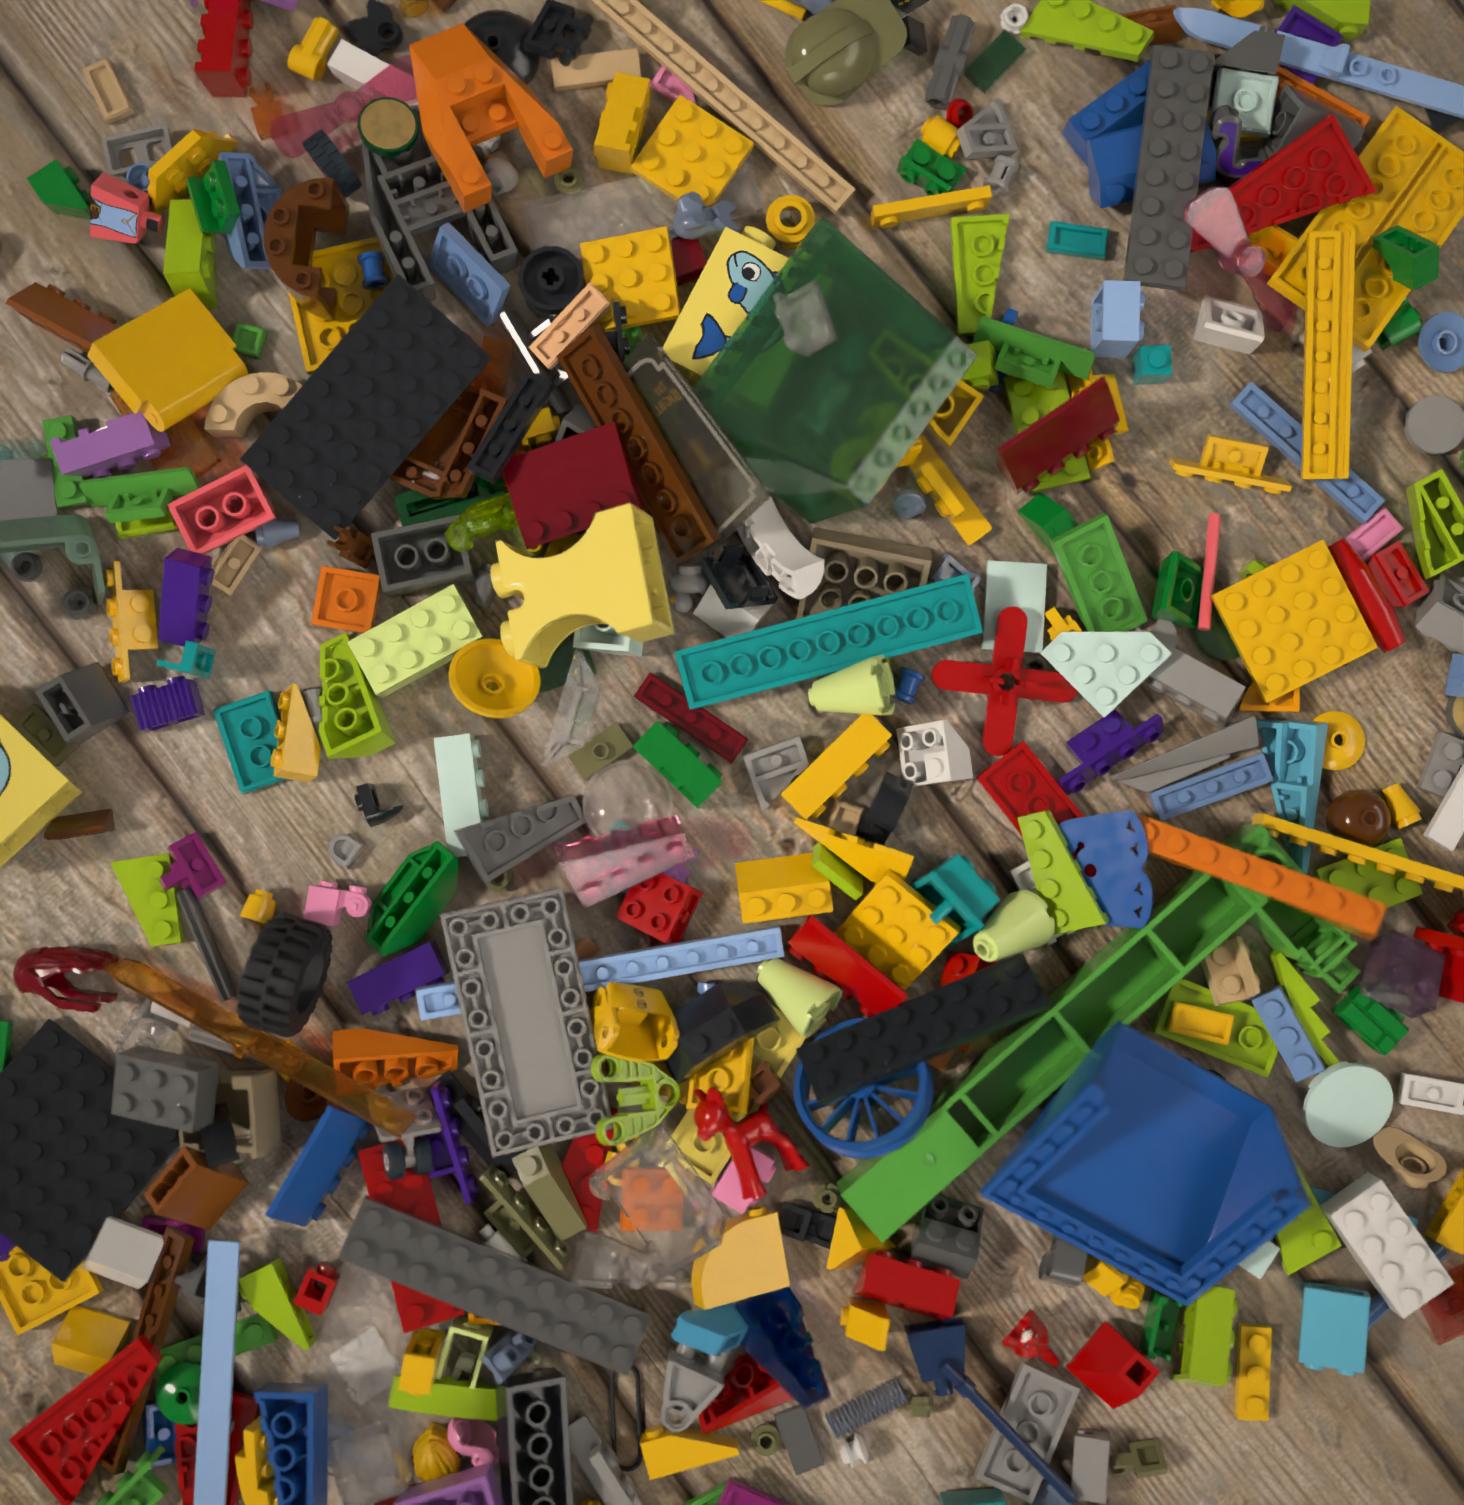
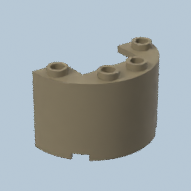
[179,1067,282,1158]

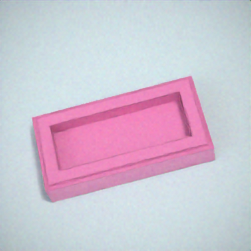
[1345,506,1404,561]

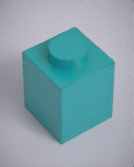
[1133,345,1172,385]

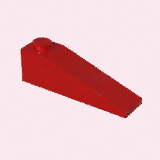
[698,1318,821,1434]

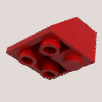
[1066,1320,1160,1409]

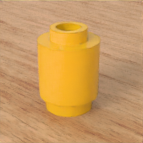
[920,115,961,158]

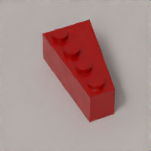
[194,0,254,98]

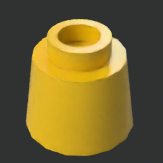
[239,889,276,923]

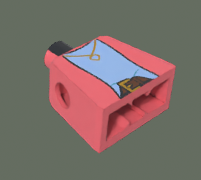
[90,173,164,244]

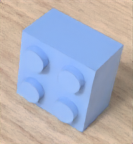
[1090,280,1145,358]

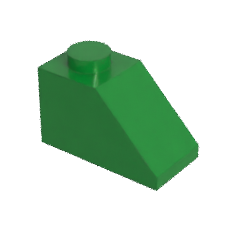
[1017,492,1079,557]

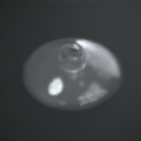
[582,760,673,849]

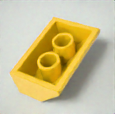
[735,852,834,924]

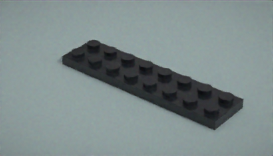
[796,952,1050,1106]

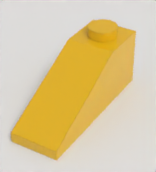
[640,1424,740,1480]

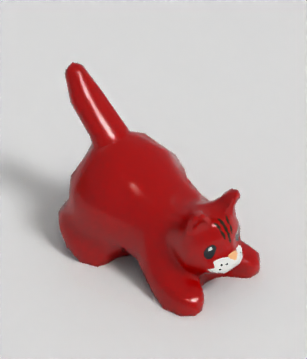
[1002,1309,1060,1367]

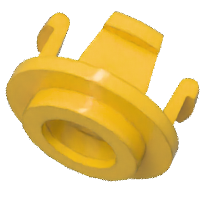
[766,195,815,249]

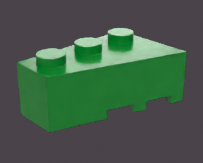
[632,721,723,809]

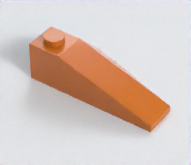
[332,1028,458,1098]

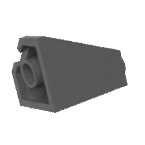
[1263,84,1365,158]

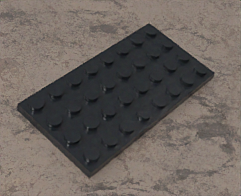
[240,274,493,540]

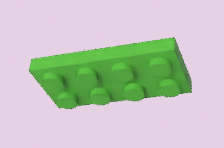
[1049,513,1148,632]

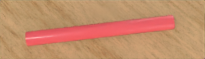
[1198,513,1221,631]

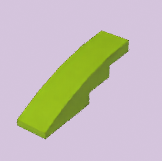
[1267,951,1340,1069]
[388,1374,497,1420]

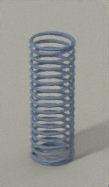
[825,1376,908,1439]

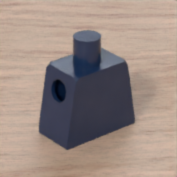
[904,1317,965,1396]

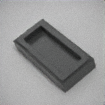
[774,1403,825,1475]

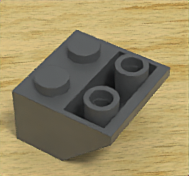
[34,662,130,744]
[909,1195,984,1279]

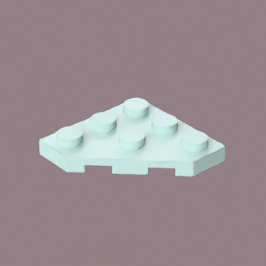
[1041,632,1172,718]

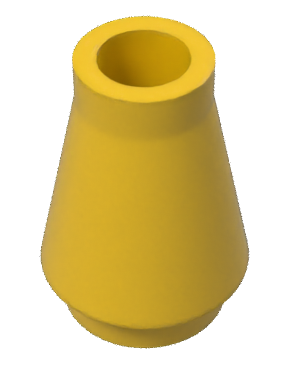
[1382,783,1422,829]

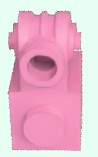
[304,880,372,926]

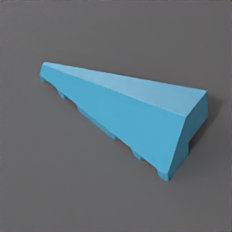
[1256,719,1328,874]

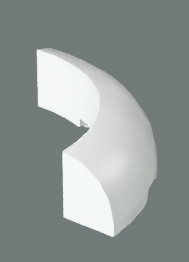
[715,459,824,600]

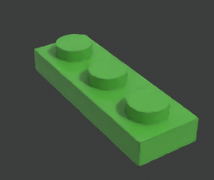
[42,415,89,509]

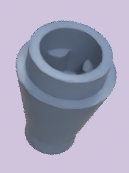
[255,519,301,548]

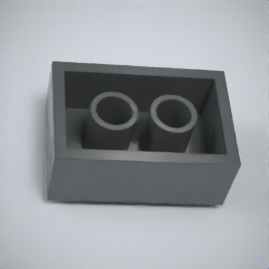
[371,514,476,597]
[111,1045,219,1133]

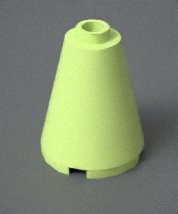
[808,655,895,716]
[973,890,1055,962]
[757,958,842,1038]

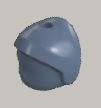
[894,487,928,520]

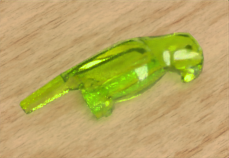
[445,493,518,552]

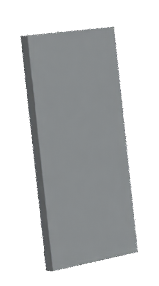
[440,887,614,1157]

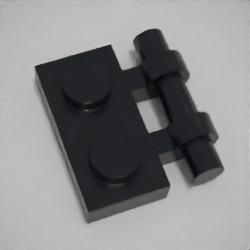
[523,0,594,67]

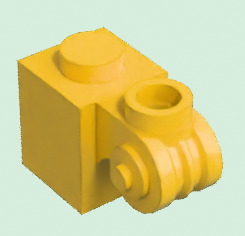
[1082,1255,1146,1309]

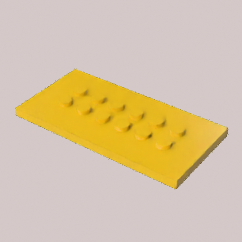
[1267,105,1464,353]

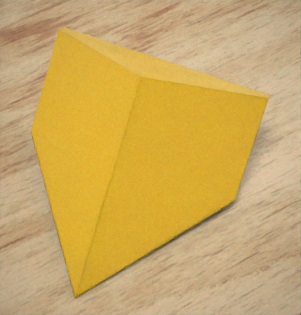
[826,1207,896,1270]

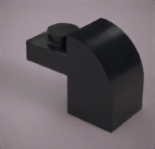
[856,771,914,846]

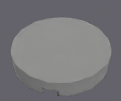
[1404,395,1464,455]

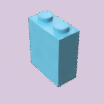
[1298,1281,1370,1376]

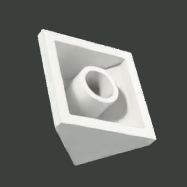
[1193,295,1265,355]
[693,584,773,638]
[81,1216,164,1289]

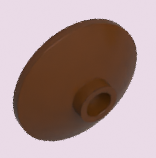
[285,1061,336,1122]

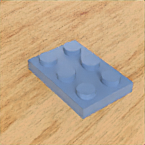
[427,222,511,327]

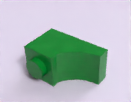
[1373,225,1439,291]

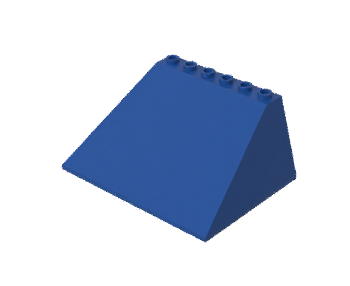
[980,1020,1311,1307]

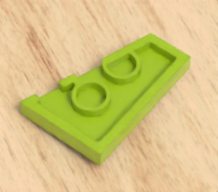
[110,853,185,947]

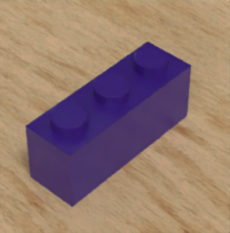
[158,548,215,647]
[347,940,450,1016]

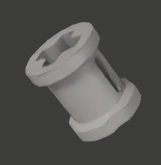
[983,155,1019,196]

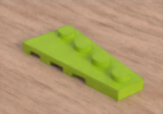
[1020,0,1154,62]
[950,214,1010,337]
[1017,810,1110,935]

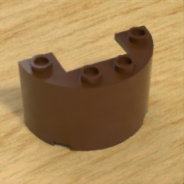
[263,178,350,321]

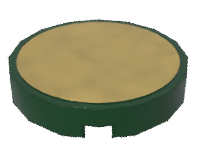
[358,97,419,157]

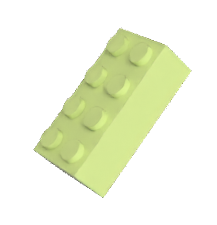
[347,584,486,698]

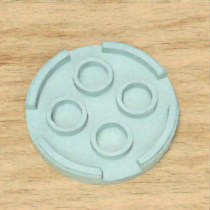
[1301,1061,1393,1147]

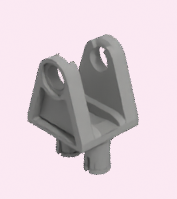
[661,1343,730,1432]

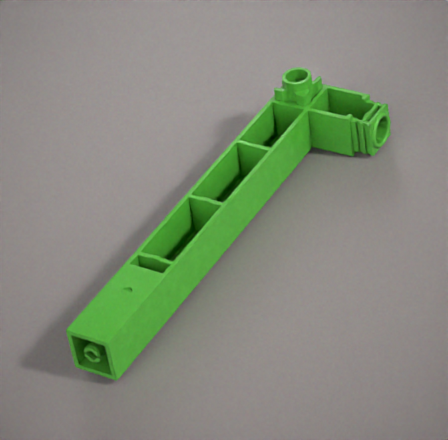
[837,824,1358,1243]

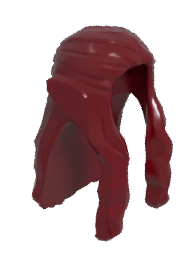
[13,946,119,1013]

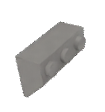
[1415,572,1464,655]

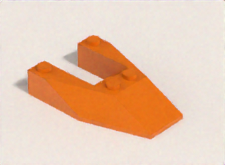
[409,23,573,213]

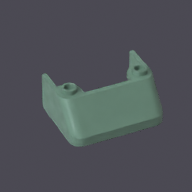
[0,514,105,603]

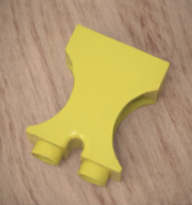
[490,503,674,669]

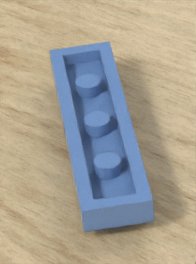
[1147,752,1274,821]

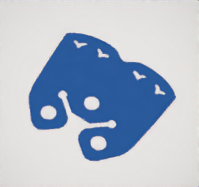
[1058,810,1152,928]

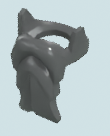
[175,1252,245,1314]

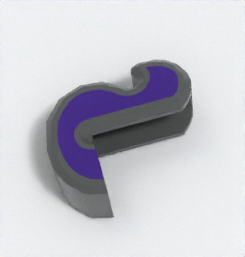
[1209,105,1267,179]

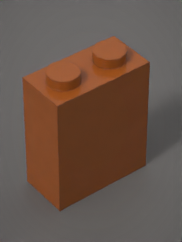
[144,1146,249,1230]

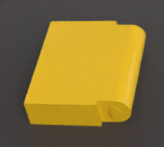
[87,288,249,432]

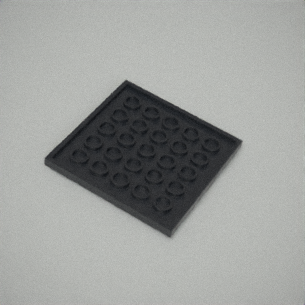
[0,1019,180,1283]

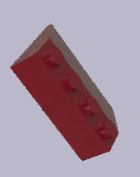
[997,376,1120,495]
[504,421,645,549]

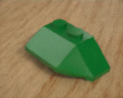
[363,841,458,956]

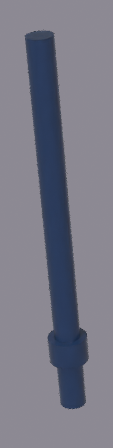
[939,1359,1077,1504]

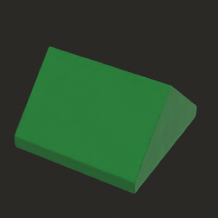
[1150,551,1204,628]

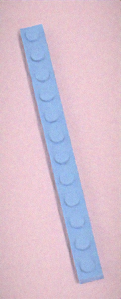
[416,925,784,1020]

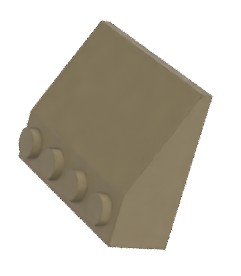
[796,527,932,619]

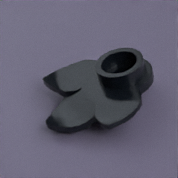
[346,0,403,56]

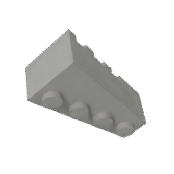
[1134,628,1246,729]

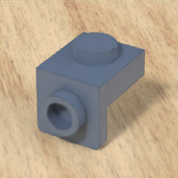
[928,553,981,594]

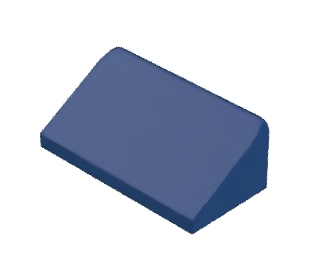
[142,1400,176,1468]

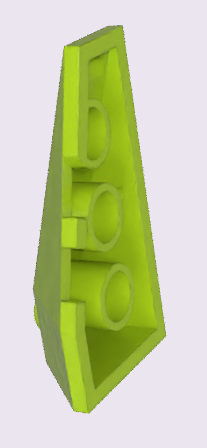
[319,632,396,759]

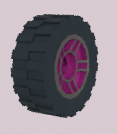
[302,129,362,198]

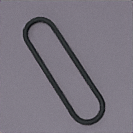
[610,1365,643,1472]

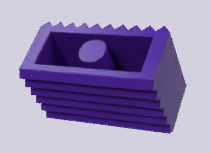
[130,676,205,732]

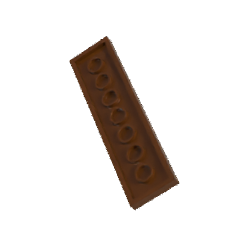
[557,324,721,566]

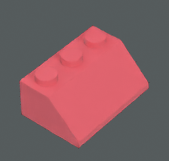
[167,465,276,554]

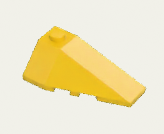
[793,817,914,886]

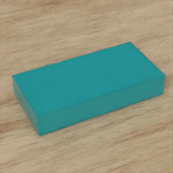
[1045,221,1109,261]

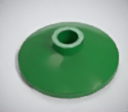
[156,1361,201,1425]

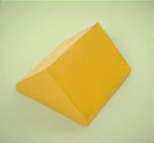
[51,1304,132,1375]

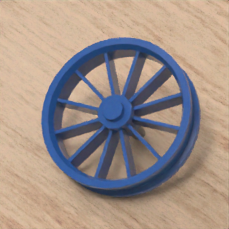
[794,1018,933,1159]

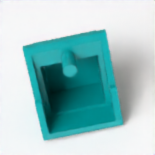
[908,854,1000,951]

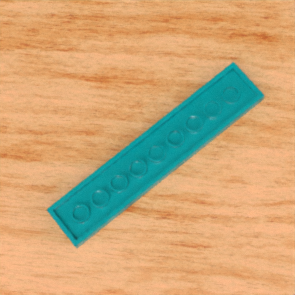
[674,574,983,710]

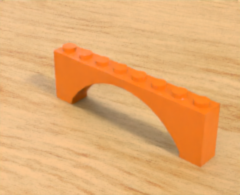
[1131,813,1387,941]

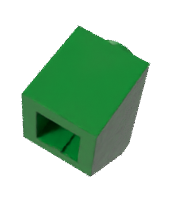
[26,159,91,220]

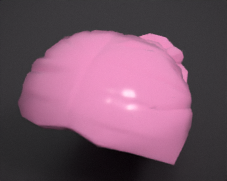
[447,1417,500,1467]

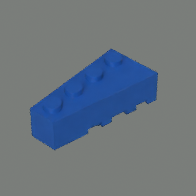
[254,1382,328,1505]

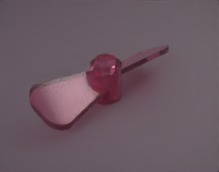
[270,55,417,158]
[1183,187,1293,331]

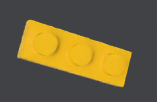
[1234,1323,1272,1421]

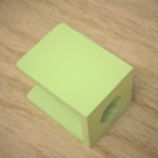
[435,1316,494,1390]

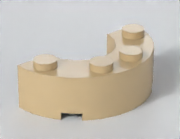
[204,372,303,439]

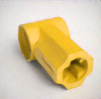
[287,17,339,82]

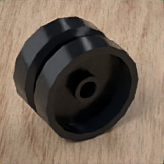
[518,246,586,321]

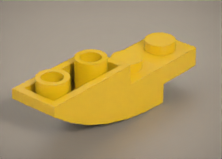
[235,1415,278,1505]

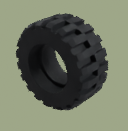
[237,913,333,1038]

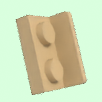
[1201,935,1260,1007]

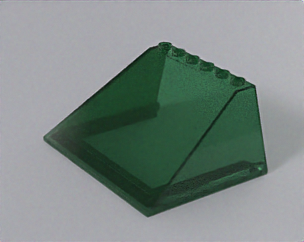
[676,216,977,524]

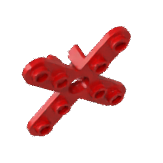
[931,606,1078,756]

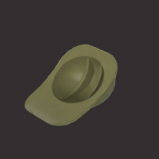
[785,0,907,106]

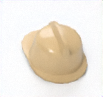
[1373,1127,1447,1189]

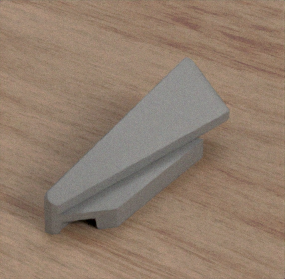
[1110,716,1259,793]

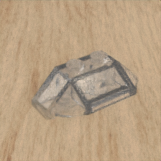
[540,648,606,767]

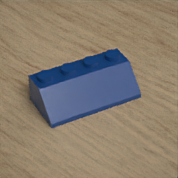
[1062,60,1150,167]
[1087,117,1216,209]
[265,1097,373,1227]

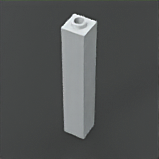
[327,39,501,159]

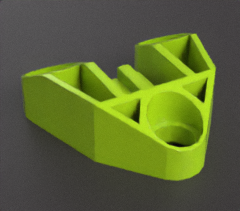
[591,1054,681,1146]

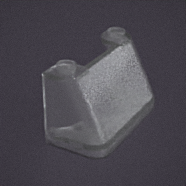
[589,1123,726,1280]

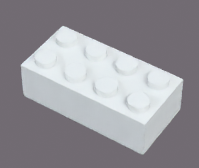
[1320,1172,1454,1319]

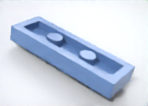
[1251,985,1325,1082]

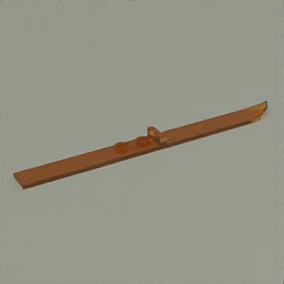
[104,958,417,1139]

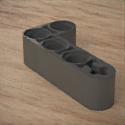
[1038,1234,1087,1288]

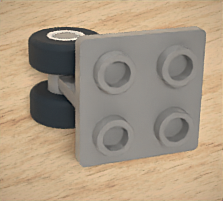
[366,1087,441,1180]

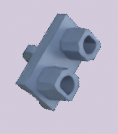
[480,1329,537,1384]

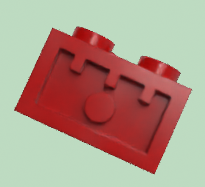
[616,864,703,944]
[1413,926,1464,1004]

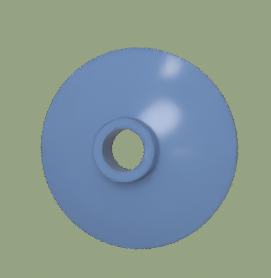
[1419,312,1464,373]

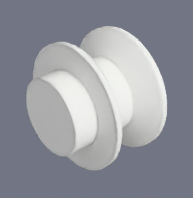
[838,1433,869,1469]

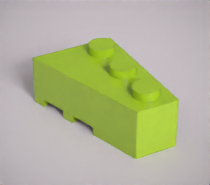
[163,199,217,309]
[1406,469,1464,580]
[1170,1286,1238,1388]

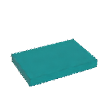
[213,690,287,794]

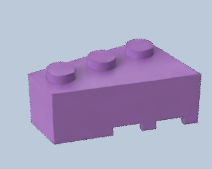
[50,412,171,479]

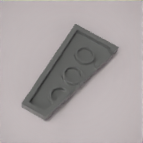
[453,795,588,884]

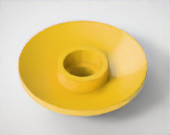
[1312,711,1365,771]

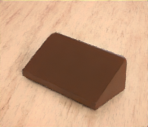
[44,809,115,840]

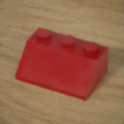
[853,1250,961,1320]

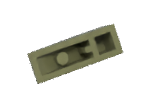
[512,1143,589,1241]

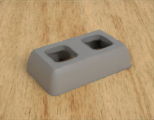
[102,124,172,177]

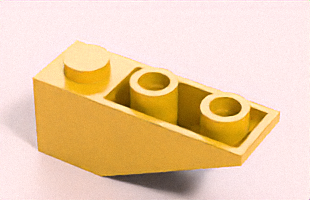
[270,683,321,783]

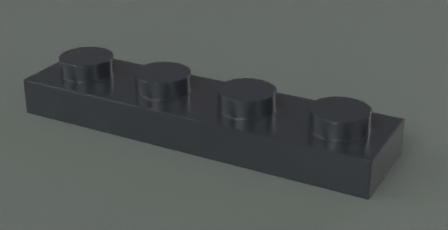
[466,371,554,485]

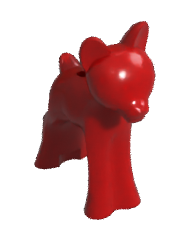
[693,1087,810,1200]

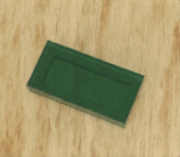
[964,29,1026,94]

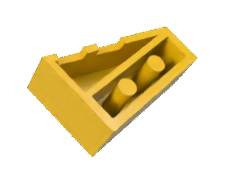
[593,72,652,175]

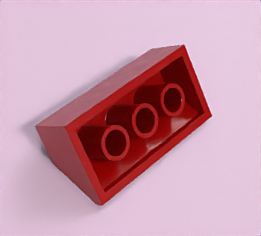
[787,915,908,1017]

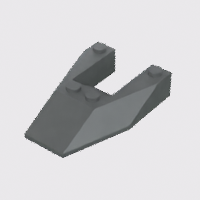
[362,108,518,302]

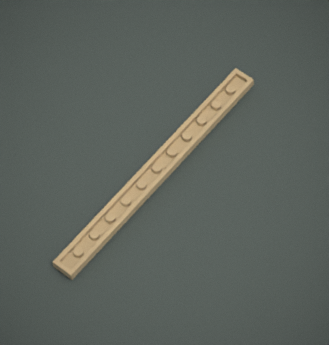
[587,0,856,215]

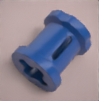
[357,251,389,290]
[890,667,926,705]

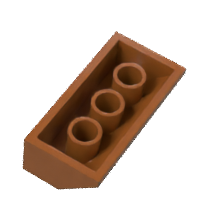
[5,282,119,353]

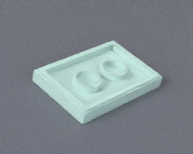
[981,560,1047,654]

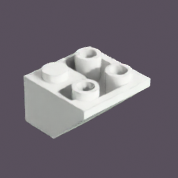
[896,720,973,786]

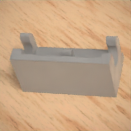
[1071,1429,1110,1504]

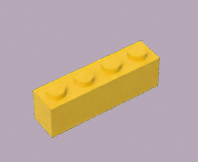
[780,714,892,820]

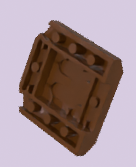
[389,385,508,500]

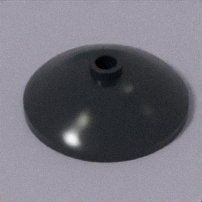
[464,10,540,85]

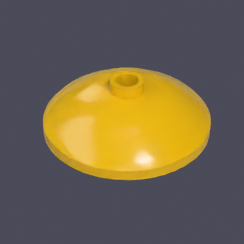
[448,639,540,718]

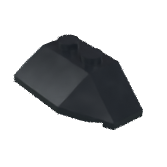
[663,982,780,1085]

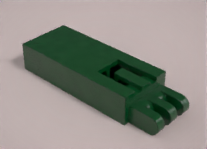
[393,474,509,527]

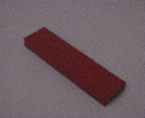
[633,672,749,764]

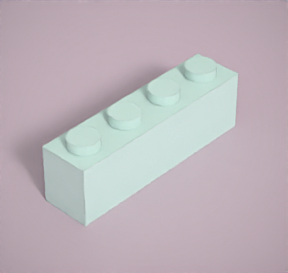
[434,733,489,857]

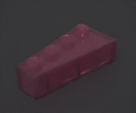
[555,815,696,908]

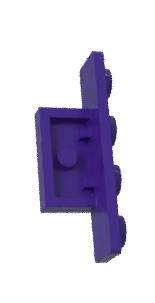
[1059,709,1164,796]
[418,1081,478,1205]

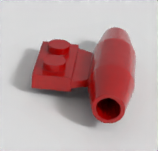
[1328,538,1430,653]

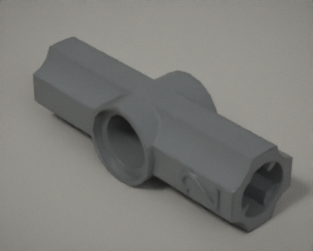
[924,14,976,110]

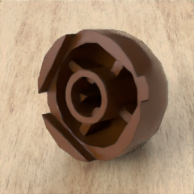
[1325,789,1392,847]

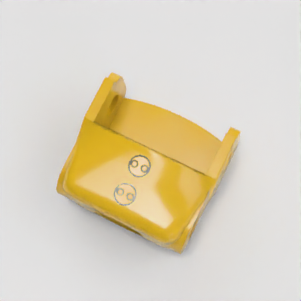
[592,981,680,1062]

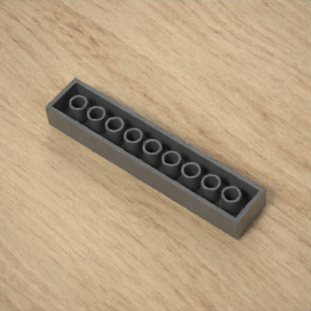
[338,1195,652,1376]

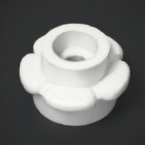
[1001,4,1029,34]

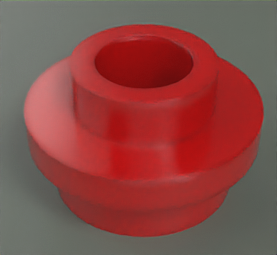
[946,98,973,129]

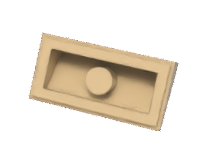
[211,535,263,596]

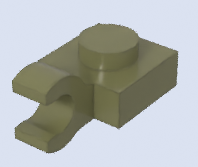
[1110,1438,1168,1479]

